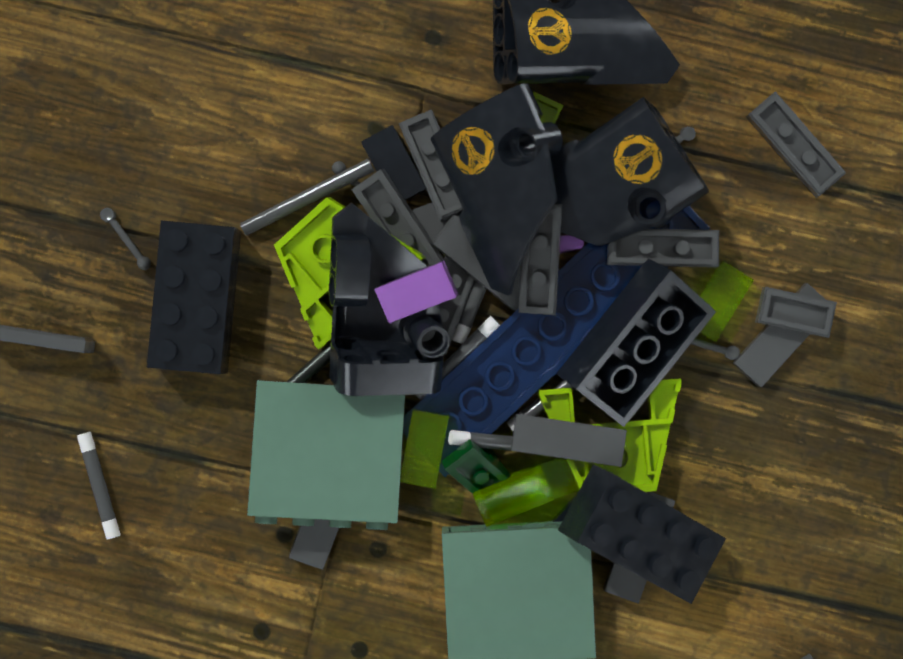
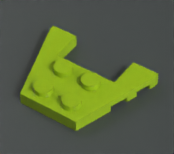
[274,197,426,350]
[538,378,681,492]

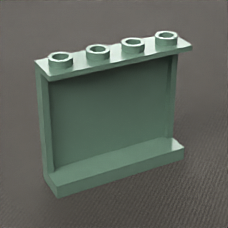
[247,380,405,530]
[442,521,596,659]

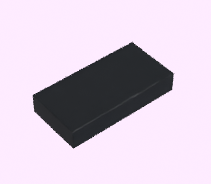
[361,125,427,201]

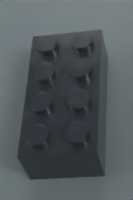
[147,220,241,374]
[556,258,717,427]
[558,464,726,604]

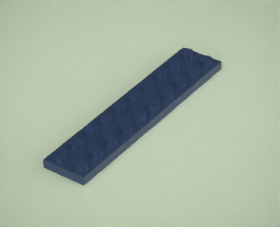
[403,201,710,477]

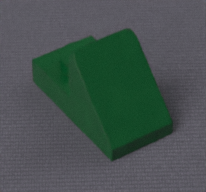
[442,439,518,509]

